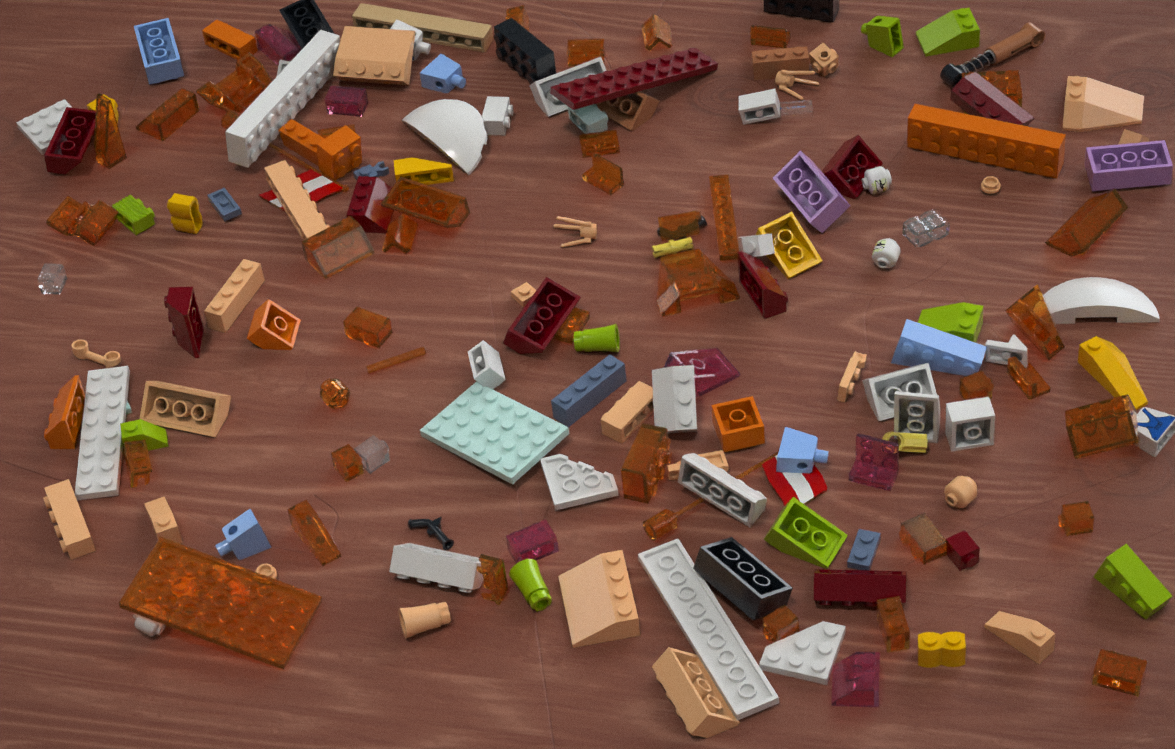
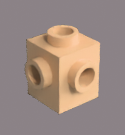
[809,43,839,77]

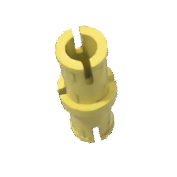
[652,237,693,258]

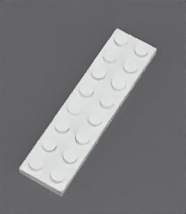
[75,366,130,500]

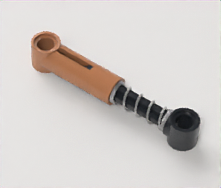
[940,22,1046,88]

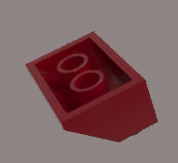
[822,135,883,199]
[346,176,399,234]
[737,251,788,319]
[164,286,204,358]

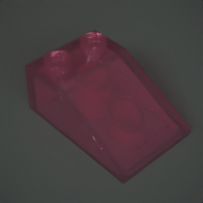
[663,348,740,397]

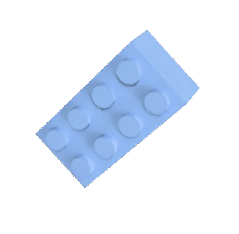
[134,18,184,85]

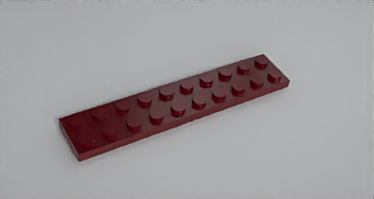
[550,48,718,110]

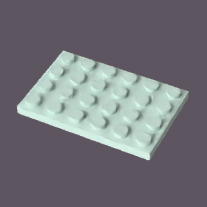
[420,381,570,484]

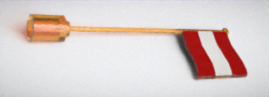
[221,111,349,212]
[643,451,827,541]

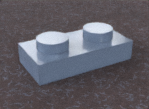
[207,188,242,221]
[847,529,881,570]

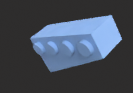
[891,319,987,378]

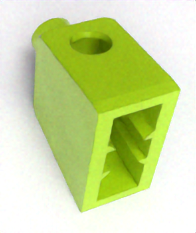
[861,16,904,57]

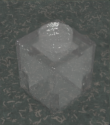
[37,263,67,295]
[354,435,390,474]

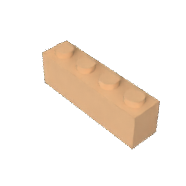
[204,259,265,333]
[43,479,96,560]

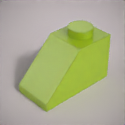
[120,419,169,455]

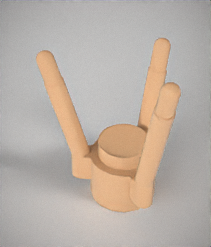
[775,69,819,100]
[553,216,597,248]

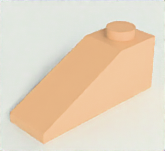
[144,497,183,550]
[984,611,1055,664]

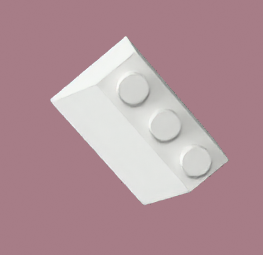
[862,363,937,421]
[652,365,697,434]

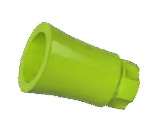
[574,324,620,352]
[509,559,552,611]

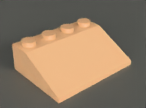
[333,26,415,85]
[558,550,640,648]

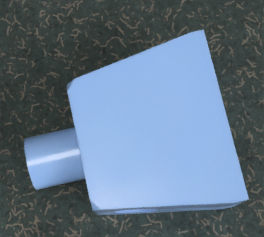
[420,54,466,93]
[776,427,829,473]
[215,509,271,560]

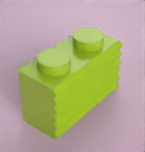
[112,195,155,236]

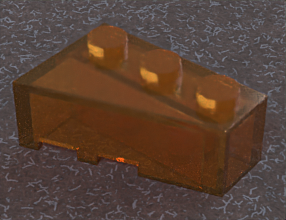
[1005,284,1065,360]

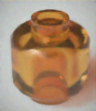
[320,378,350,409]

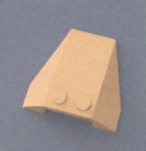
[1062,76,1144,132]

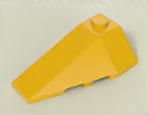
[1078,336,1148,413]

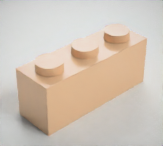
[601,381,654,444]

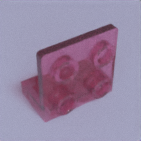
[849,433,899,491]

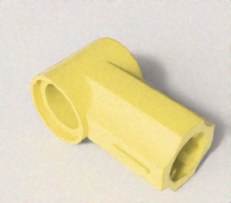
[882,431,928,453]

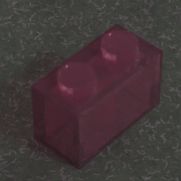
[324,86,368,117]
[506,519,559,564]

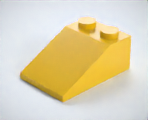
[755,212,823,279]

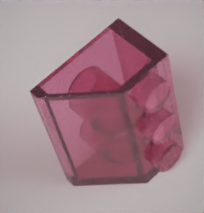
[254,24,302,66]

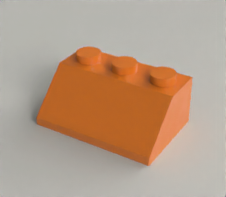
[44,375,85,449]

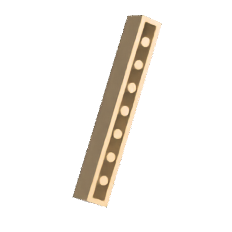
[352,3,493,52]

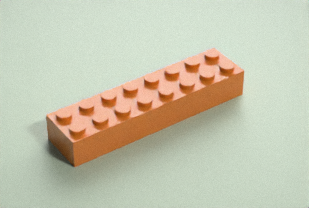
[907,104,1066,179]

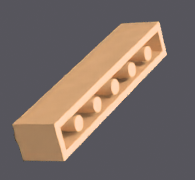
[264,160,333,252]

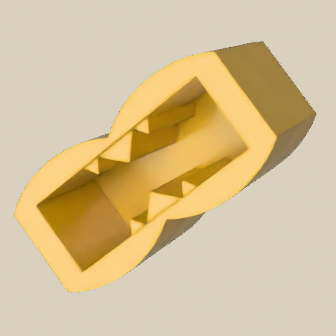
[167,193,203,234]
[917,632,966,668]

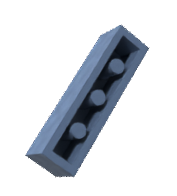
[551,354,627,428]

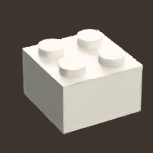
[945,397,995,452]

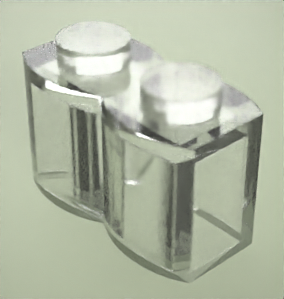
[902,210,950,248]

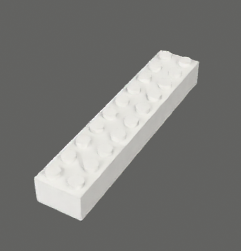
[225,30,340,167]

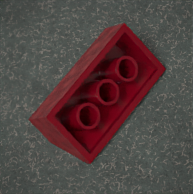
[950,72,1034,126]
[44,107,102,174]
[503,277,581,354]
[814,569,906,607]

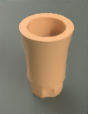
[398,602,451,639]

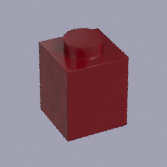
[945,530,980,571]

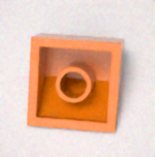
[247,299,301,350]

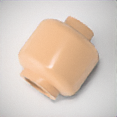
[944,476,977,508]

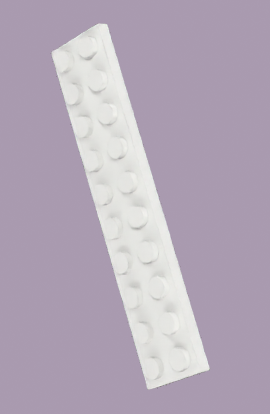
[638,538,779,720]

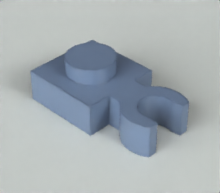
[353,161,389,180]

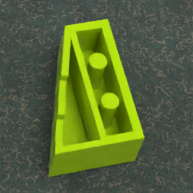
[1094,544,1172,620]

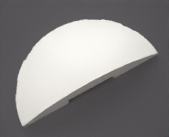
[402,99,487,175]
[1033,277,1160,324]

